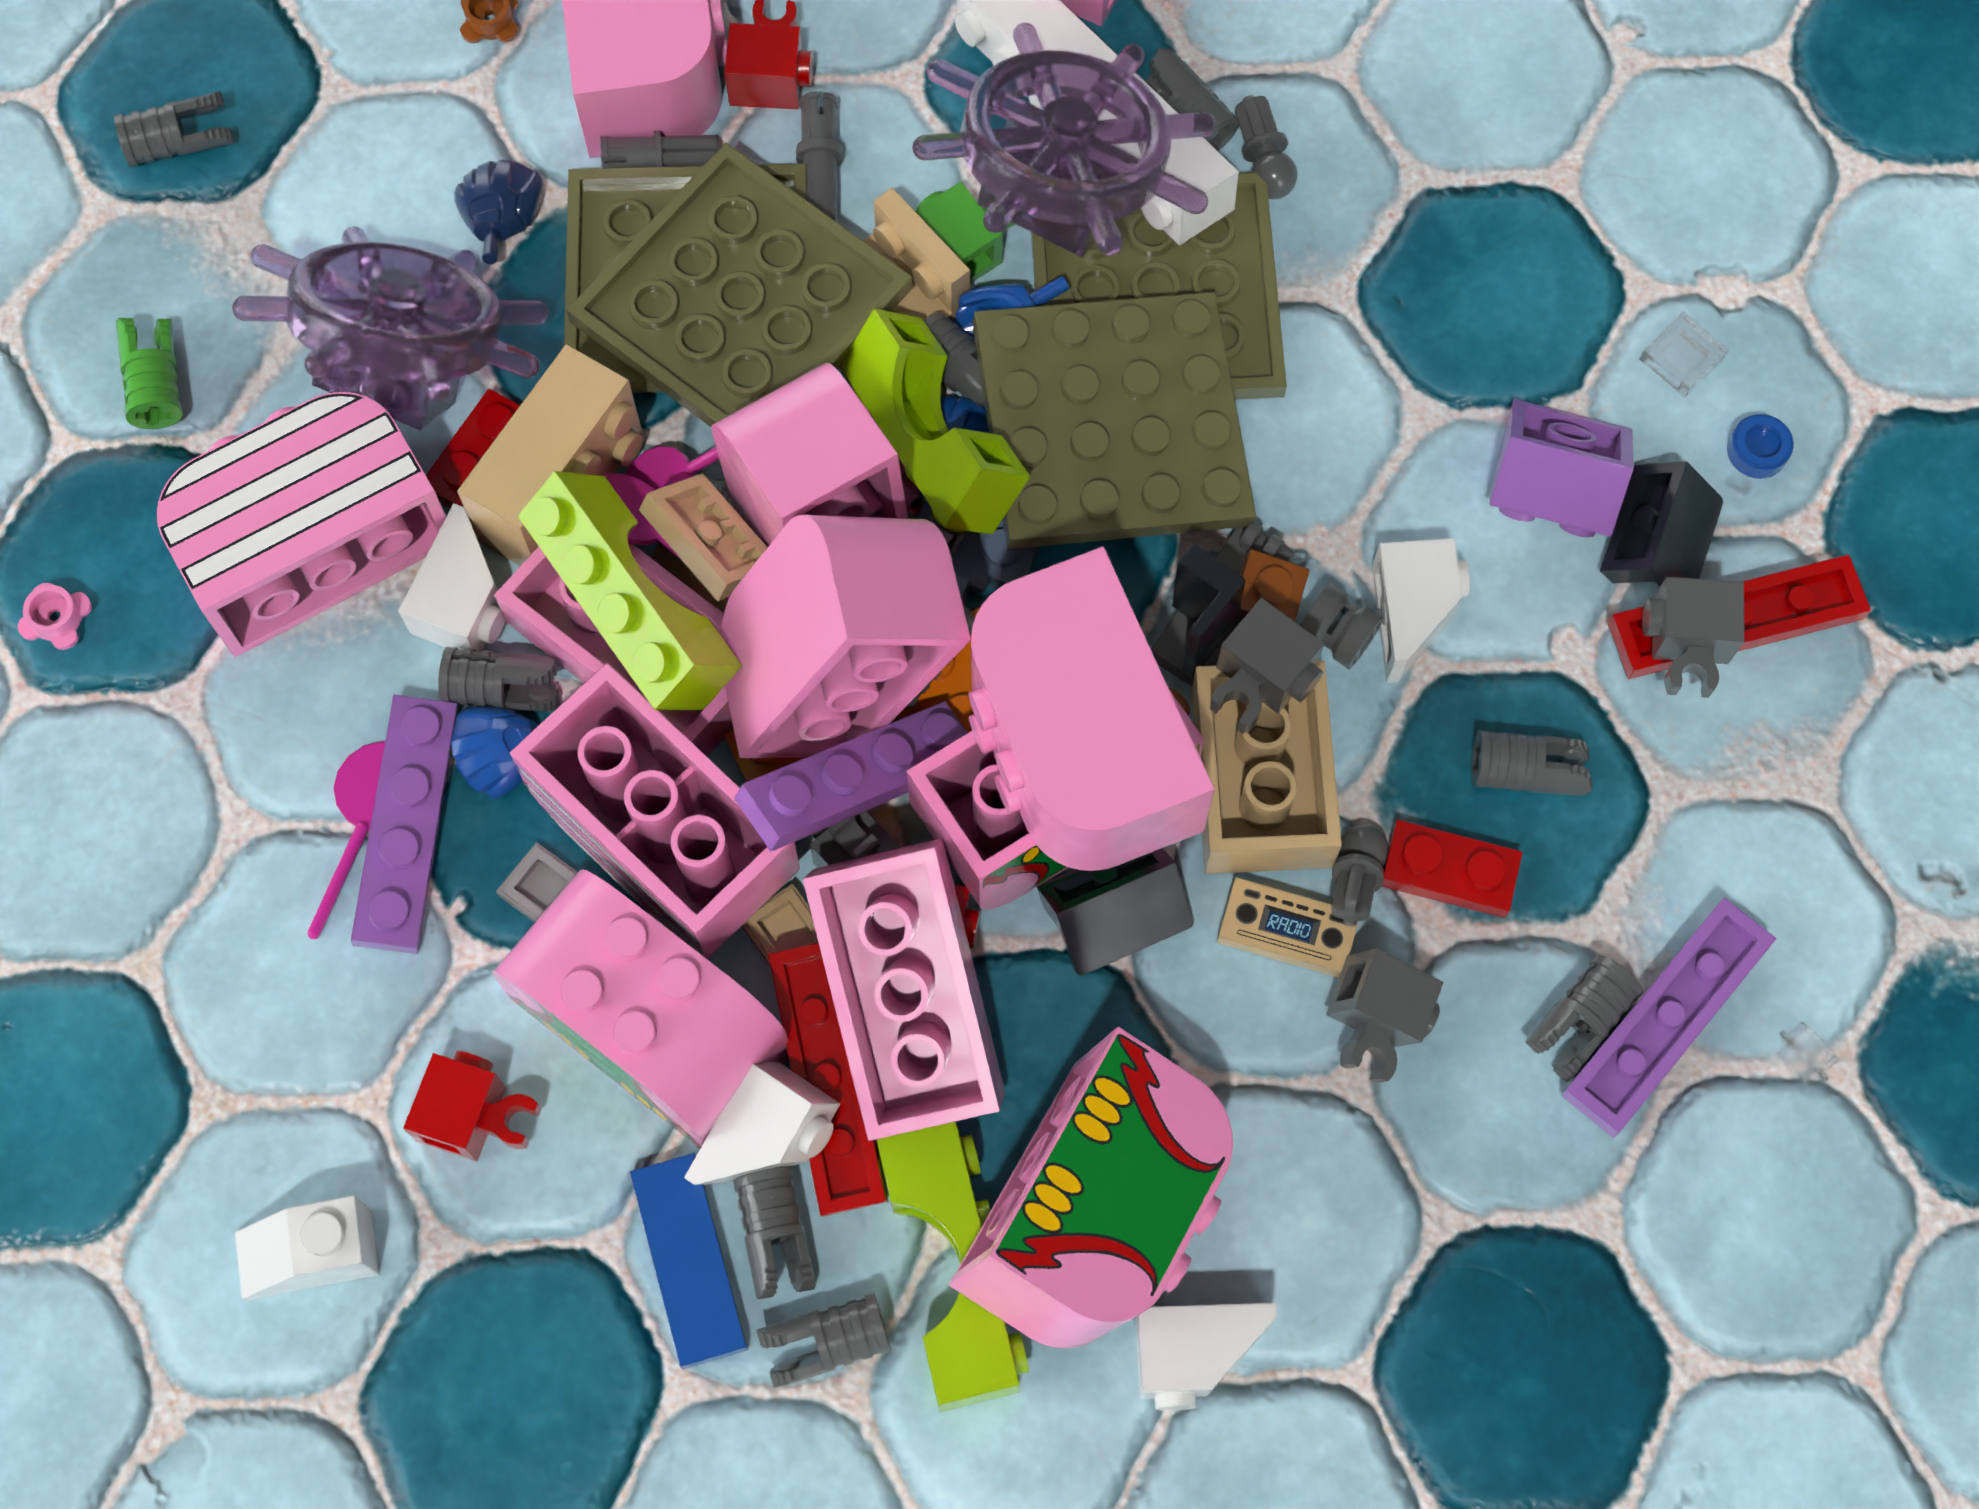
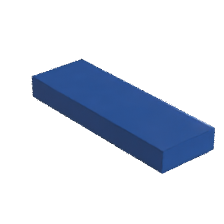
[630,1153,748,1370]

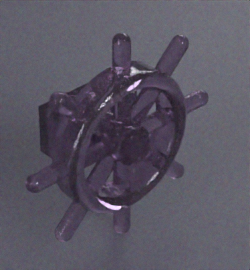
[912,22,1216,258]
[232,226,548,430]

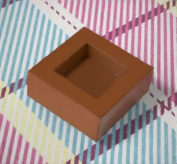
[1239,549,1310,622]

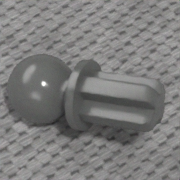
[1235,95,1298,199]
[1331,825,1389,926]

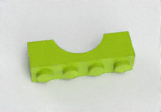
[840,308,1030,534]
[518,471,742,710]
[876,1121,1029,1412]

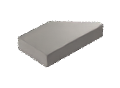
[496,842,578,923]

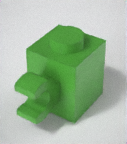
[915,177,1023,284]

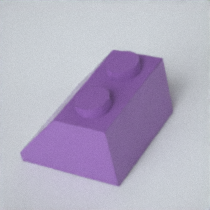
[1489,399,1634,537]

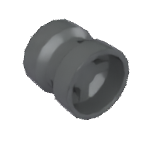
[1300,583,1384,670]

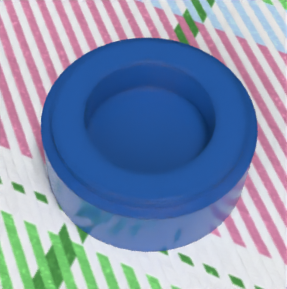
[1727,414,1794,479]

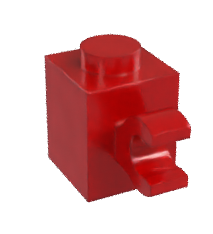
[724,0,813,110]
[403,1050,542,1162]

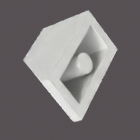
[398,503,505,651]
[1372,538,1470,683]
[684,1062,840,1185]
[235,1196,379,1301]
[1135,1303,1277,1410]

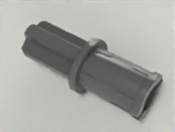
[600,131,719,169]

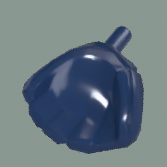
[454,160,544,265]

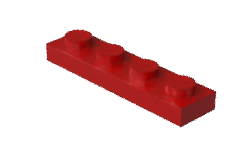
[1608,555,1871,680]
[768,943,889,1217]

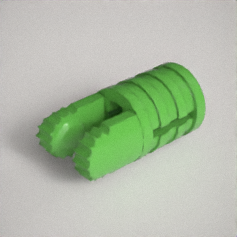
[116,318,183,429]

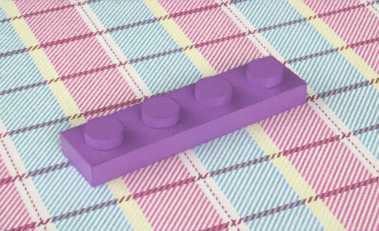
[351,694,458,954]
[734,701,968,852]
[1561,897,1777,1139]

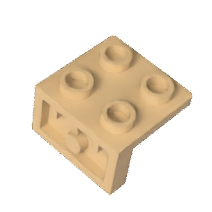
[863,187,970,321]
[639,473,768,614]

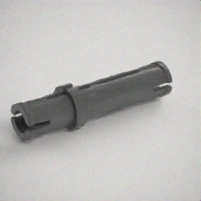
[796,91,843,223]

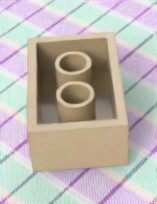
[457,344,643,566]
[1191,661,1342,874]

